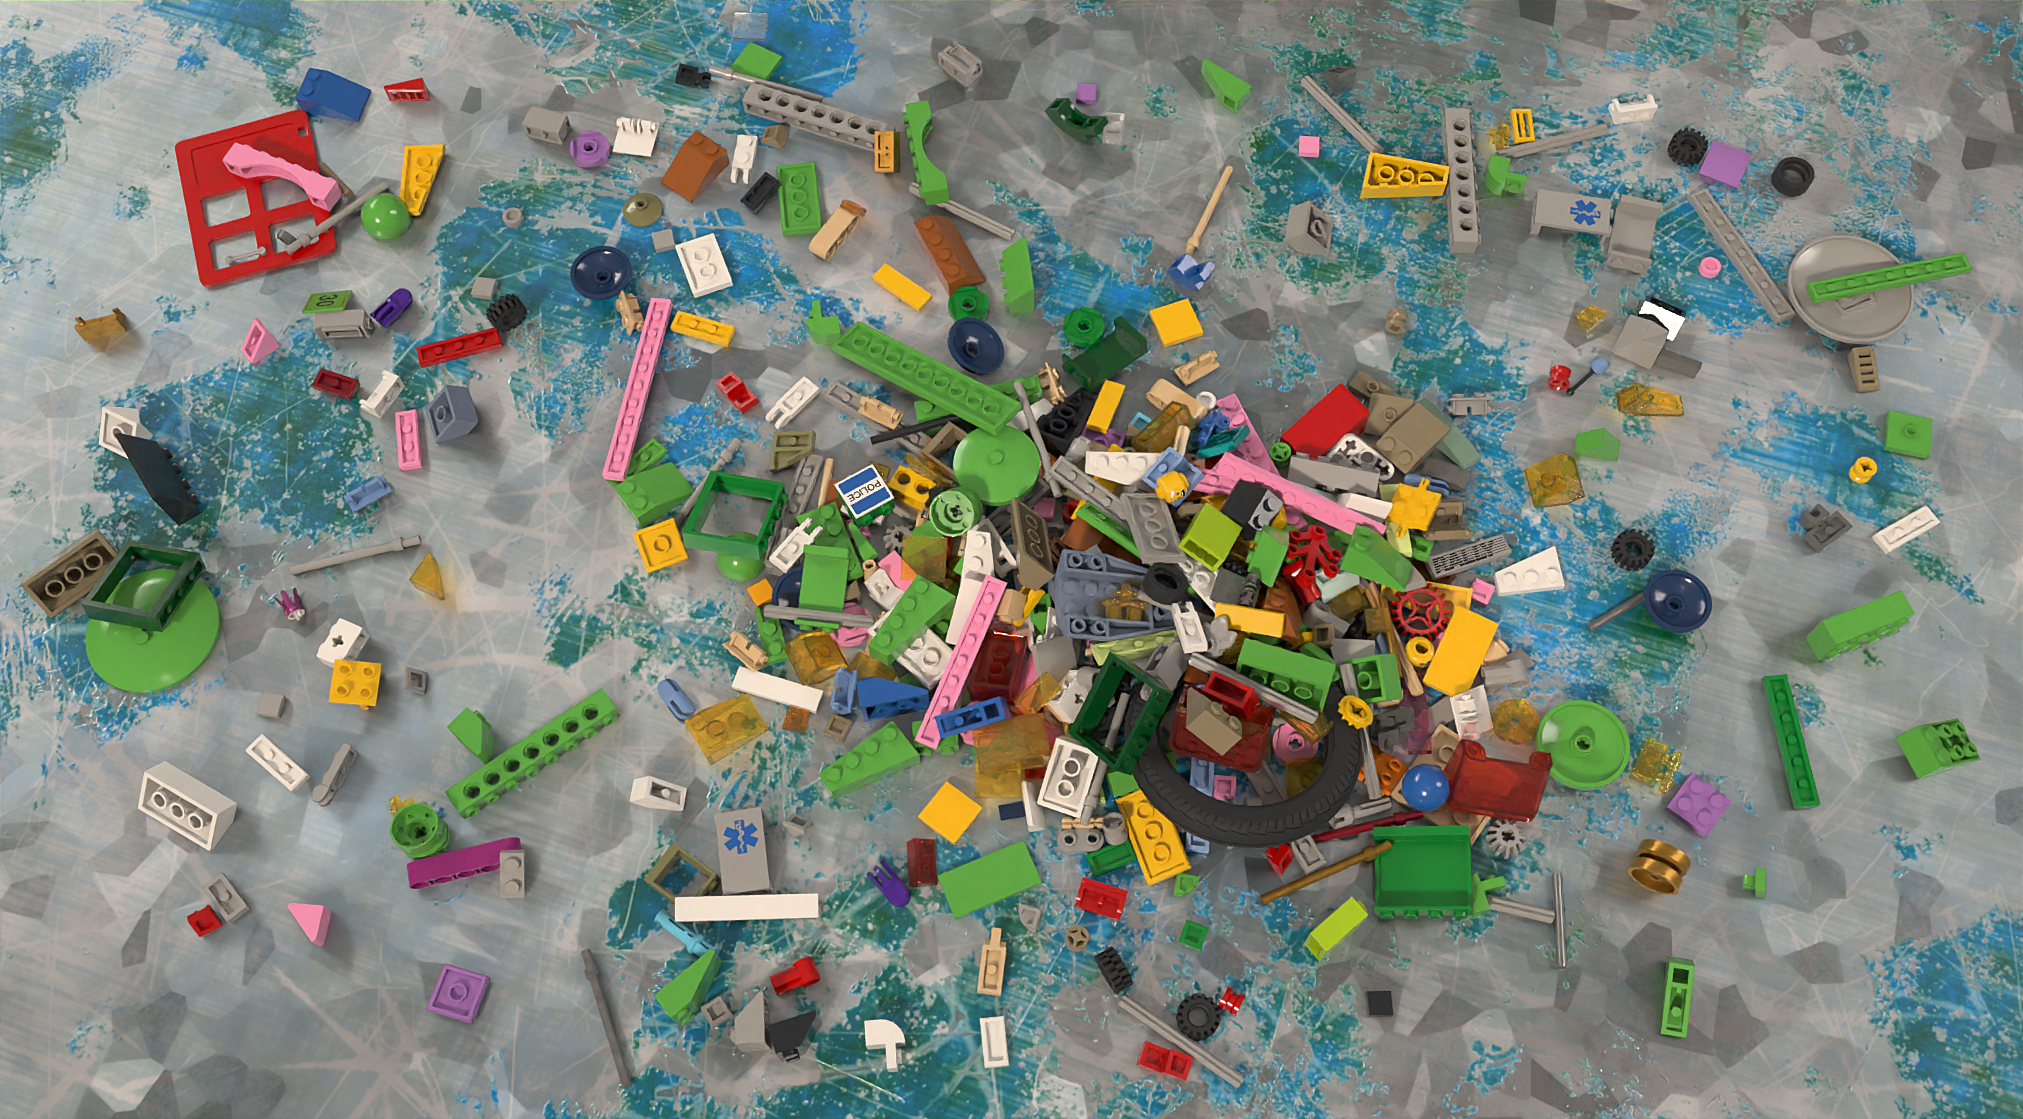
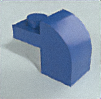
[1167,253,1215,291]

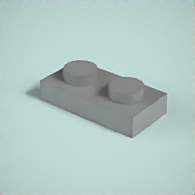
[500,850,526,898]
[202,872,250,924]

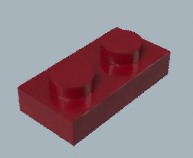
[312,368,361,401]

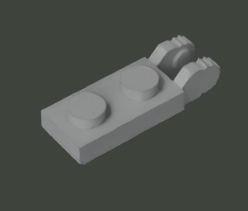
[311,742,358,807]

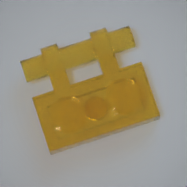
[1629,736,1683,795]

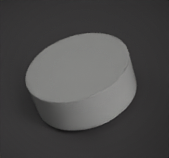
[502,207,524,228]

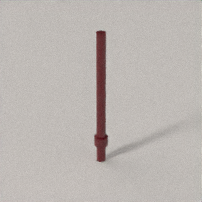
[1286,810,1423,845]

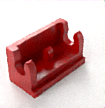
[1075,877,1128,921]

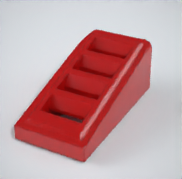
[384,78,430,101]

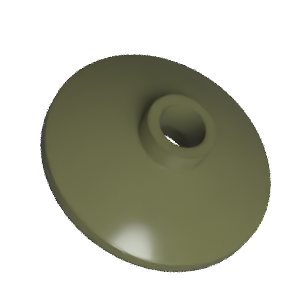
[623,193,663,227]

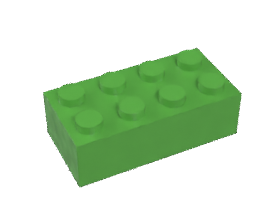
[1805,590,1915,660]
[1235,638,1336,712]

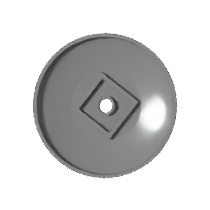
[1787,235,1915,344]

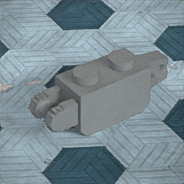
[1140,635,1191,701]

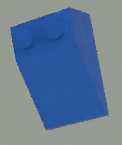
[295,68,371,122]
[856,677,930,722]

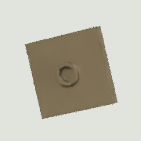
[1364,392,1414,437]

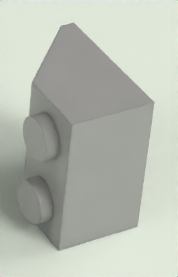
[1285,201,1334,256]
[731,992,771,1052]

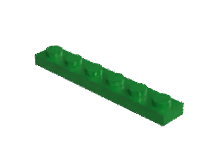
[1761,674,1821,809]

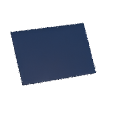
[998,801,1026,821]

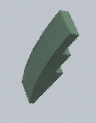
[1412,397,1481,470]

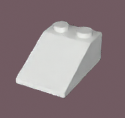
[1037,735,1100,818]

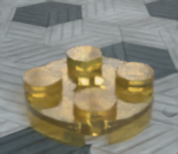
[1492,698,1540,745]

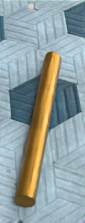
[1378,595,1403,679]

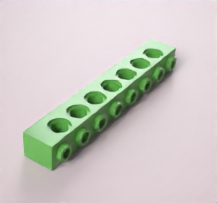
[445,688,620,819]

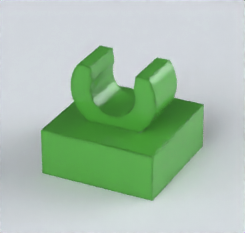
[1743,868,1766,898]

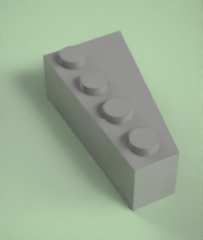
[1286,452,1380,499]

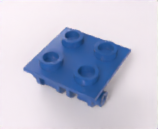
[1190,407,1230,453]

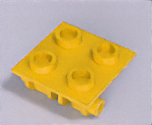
[328,659,382,710]

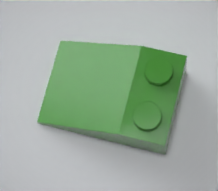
[614,462,694,529]
[1340,524,1412,593]
[653,948,722,1027]

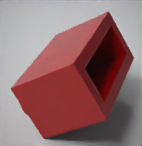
[1202,671,1259,720]

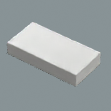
[980,1016,1009,1069]

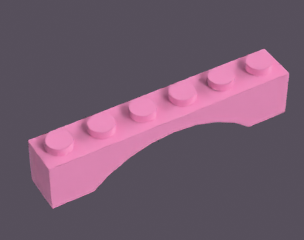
[222,142,343,211]

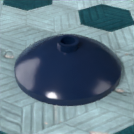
[570,246,632,300]
[947,317,1004,375]
[772,565,819,632]
[1643,570,1712,633]

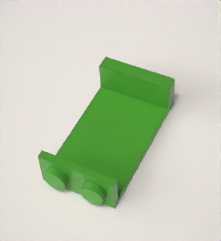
[794,544,850,634]

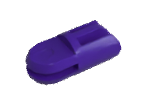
[370,288,413,329]
[866,859,911,907]

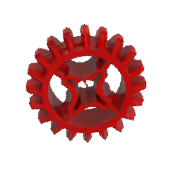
[1390,583,1451,640]

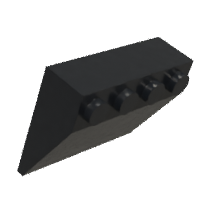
[115,433,202,526]

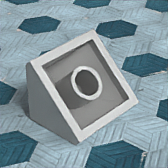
[1611,314,1669,370]

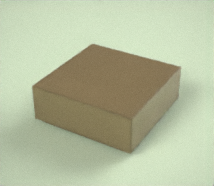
[823,712,853,743]

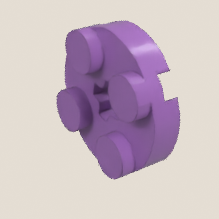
[570,130,611,168]

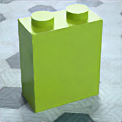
[1177,502,1242,572]
[1304,897,1368,962]

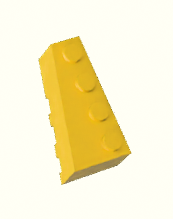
[1360,152,1450,199]

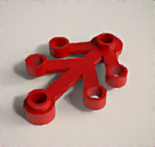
[1285,525,1342,588]

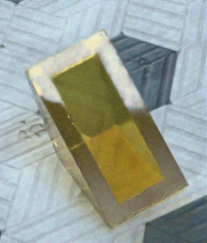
[409,553,446,601]

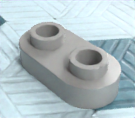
[1057,828,1104,854]

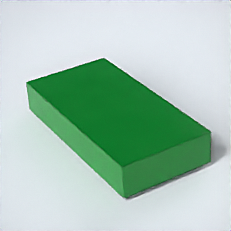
[1085,838,1138,878]

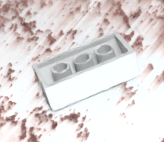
[138,761,237,851]

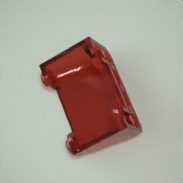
[1169,684,1277,773]
[1443,739,1553,822]

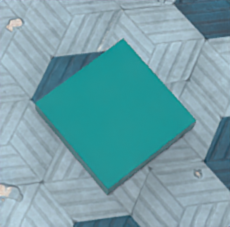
[1196,425,1251,460]

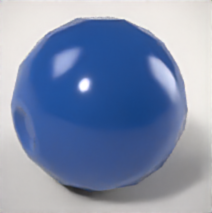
[1402,763,1450,812]

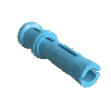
[654,909,720,958]

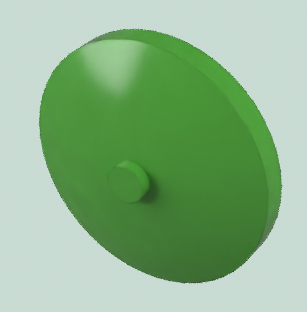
[953,425,1040,506]
[1535,700,1630,790]

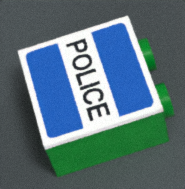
[834,464,895,528]

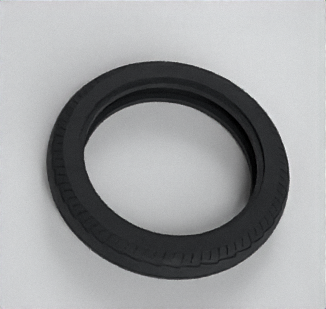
[1124,638,1362,848]

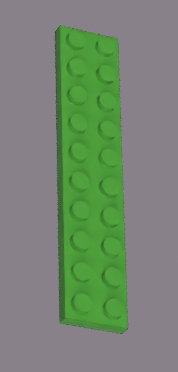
[832,321,1022,436]

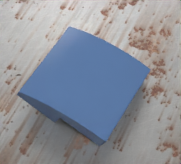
[1141,446,1205,508]

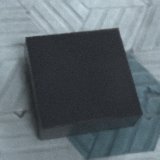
[1366,991,1394,1017]

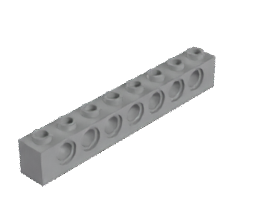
[742,82,896,152]
[1441,108,1481,253]

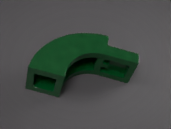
[1045,98,1109,142]

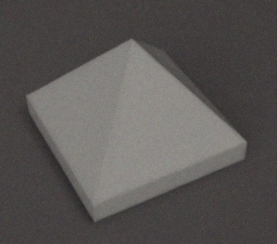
[403,667,427,694]
[783,814,813,837]

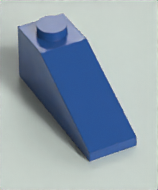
[934,697,1012,739]

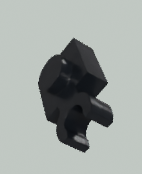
[675,63,711,89]

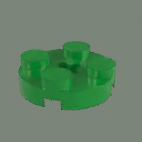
[948,286,989,322]
[1063,307,1105,348]

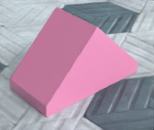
[241,318,280,364]
[287,903,332,947]

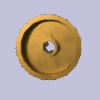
[1628,839,1691,896]

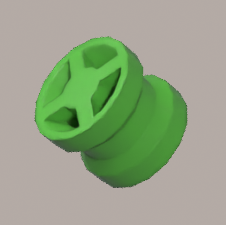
[1270,442,1291,469]

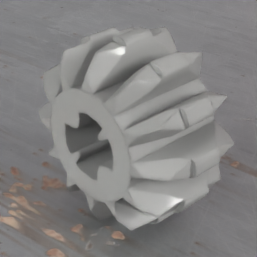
[883,522,914,558]
[1485,818,1527,859]

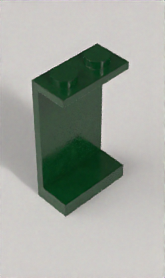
[1062,316,1148,392]

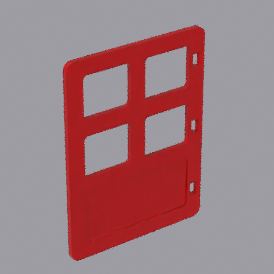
[175,109,337,287]

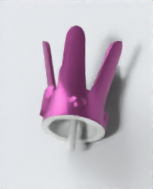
[274,587,305,620]

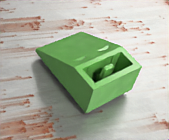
[1896,718,1981,779]

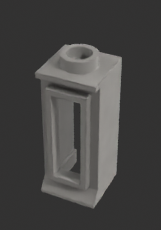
[313,309,373,340]

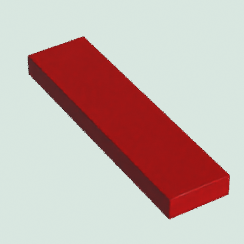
[416,328,503,368]

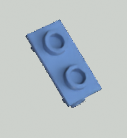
[343,475,392,512]
[830,667,858,715]

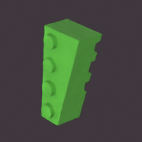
[868,574,956,666]
[818,720,921,799]

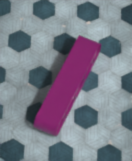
[407,837,522,889]

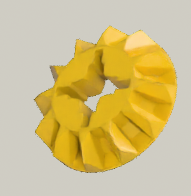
[1338,695,1373,729]

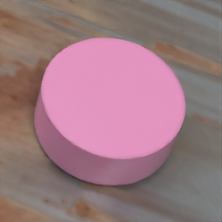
[1698,257,1721,278]

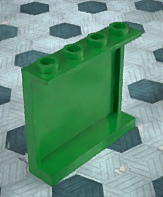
[1373,825,1473,919]

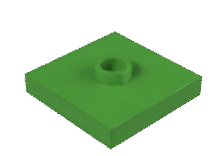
[1883,410,1933,459]

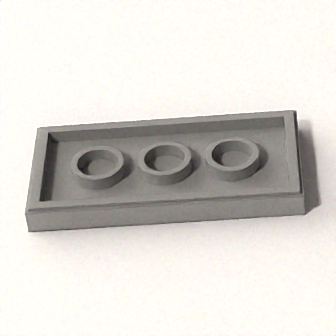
[1120,493,1186,564]

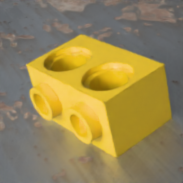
[887,465,938,511]

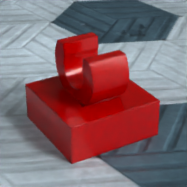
[1265,844,1294,875]
[187,904,222,937]

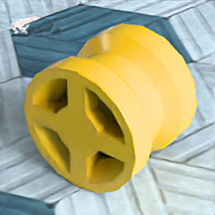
[1849,457,1877,484]

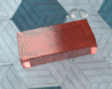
[906,838,938,887]

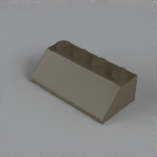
[1011,497,1055,591]
[20,527,118,618]

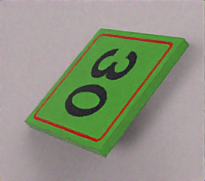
[302,290,353,314]

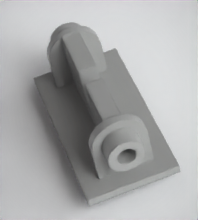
[1445,394,1492,416]

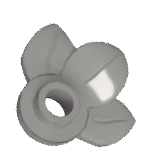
[1202,615,1237,659]

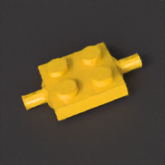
[1385,478,1442,538]

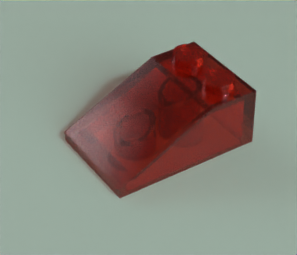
[968,631,1028,706]

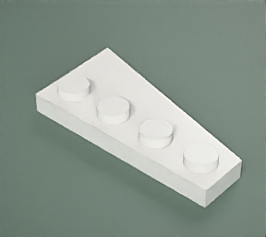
[1085,451,1163,493]

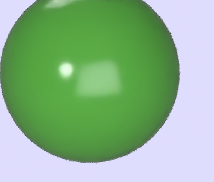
[361,193,411,240]
[716,532,766,582]

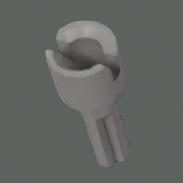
[1329,797,1392,830]

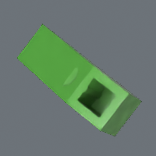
[1201,58,1252,114]

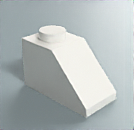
[630,776,687,811]

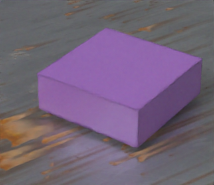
[1076,83,1097,105]

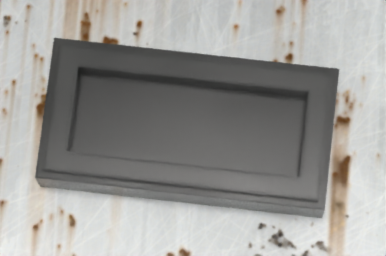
[1653,348,1702,379]

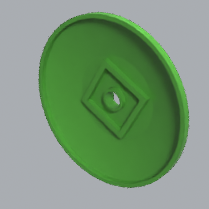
[85,569,221,693]

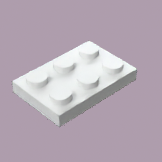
[675,233,733,298]

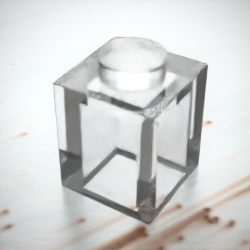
[1102,112,1124,145]

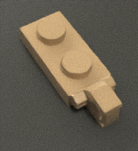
[977,928,1007,997]

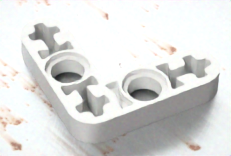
[1318,433,1394,487]

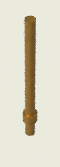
[1261,840,1392,905]

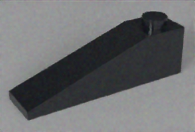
[1036,387,1099,459]

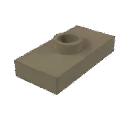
[1348,370,1396,401]

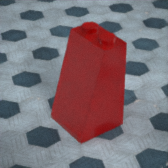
[1280,383,1370,459]

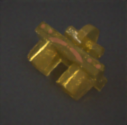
[1101,584,1148,621]

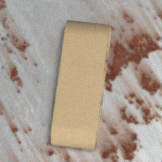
[809,207,859,261]
[1146,378,1208,429]

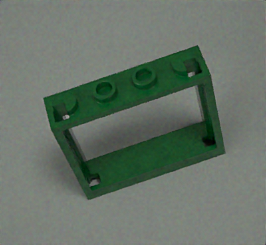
[81,540,206,632]
[1068,652,1174,775]

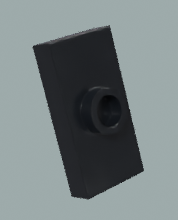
[740,171,782,214]

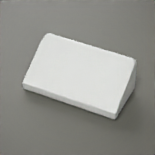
[1021,781,1046,832]

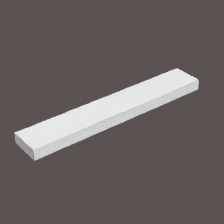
[675,893,818,922]

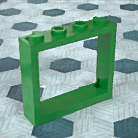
[682,470,788,560]

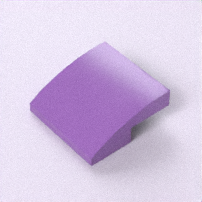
[1698,140,1752,190]

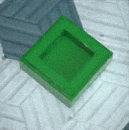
[1178,920,1208,951]

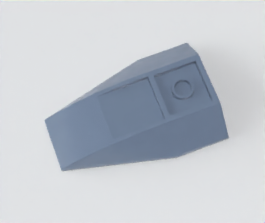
[1054,549,1189,641]

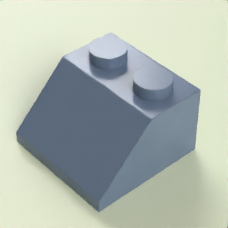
[426,385,478,443]

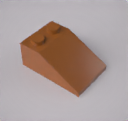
[661,130,730,203]

